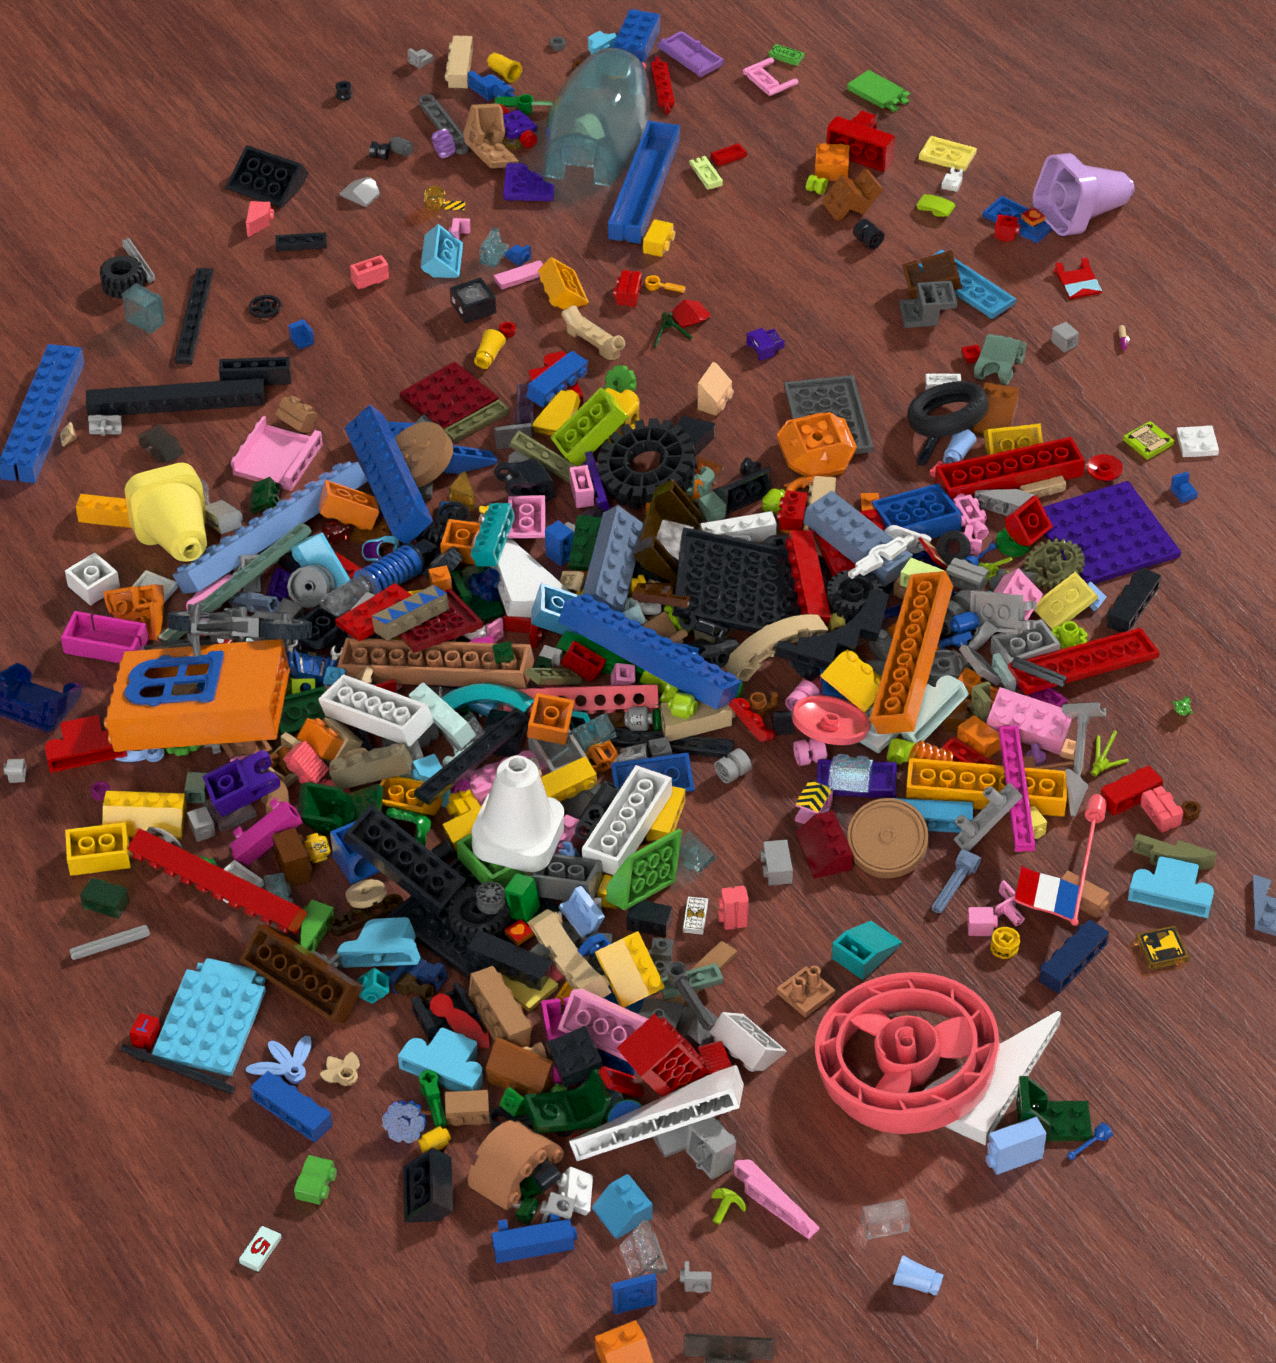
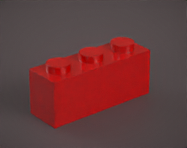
[1100,765,1163,816]

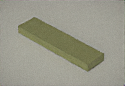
[444,400,510,444]
[509,430,577,483]
[525,668,582,685]

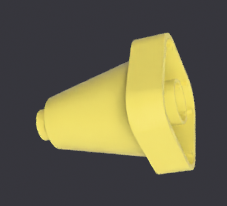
[125,463,207,562]

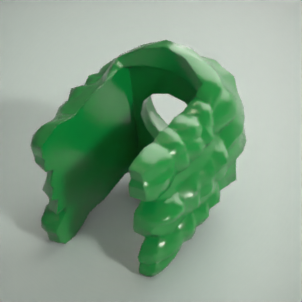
[386,808,431,847]

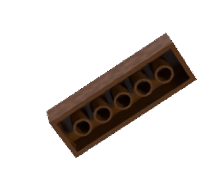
[240,924,364,1023]

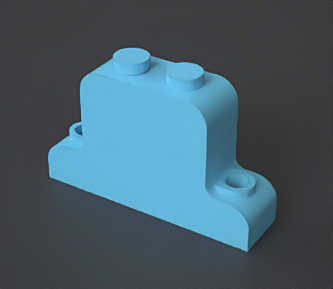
[337,917,420,968]

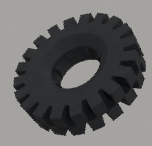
[597,418,698,510]

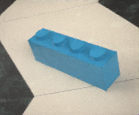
[893,798,973,833]

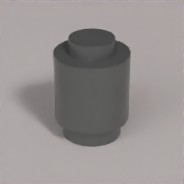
[389,136,414,157]

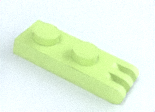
[689,156,723,190]

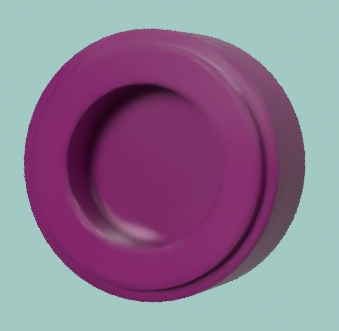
[90,781,111,801]

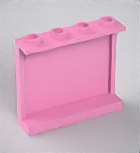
[231,416,323,491]

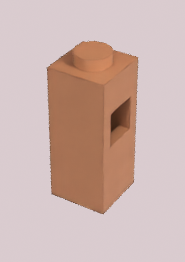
[1061,871,1110,918]

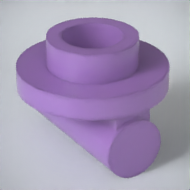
[1026,743,1046,766]

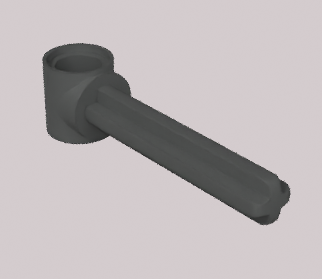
[667,961,715,1031]

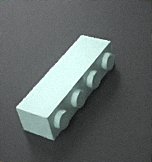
[409,682,476,748]

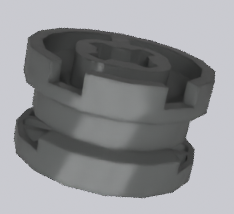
[476,882,505,914]

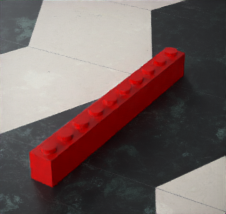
[127,828,307,934]

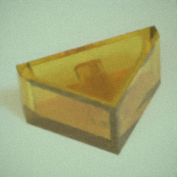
[449,471,476,509]

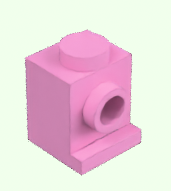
[610,663,635,685]

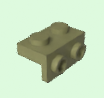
[970,681,991,724]

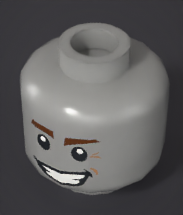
[624,706,653,731]

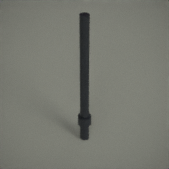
[121,1044,236,1095]

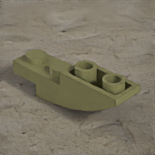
[1133,833,1217,870]

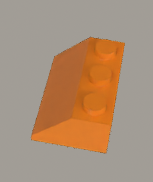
[319,480,380,530]

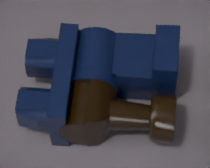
[384,958,448,1001]

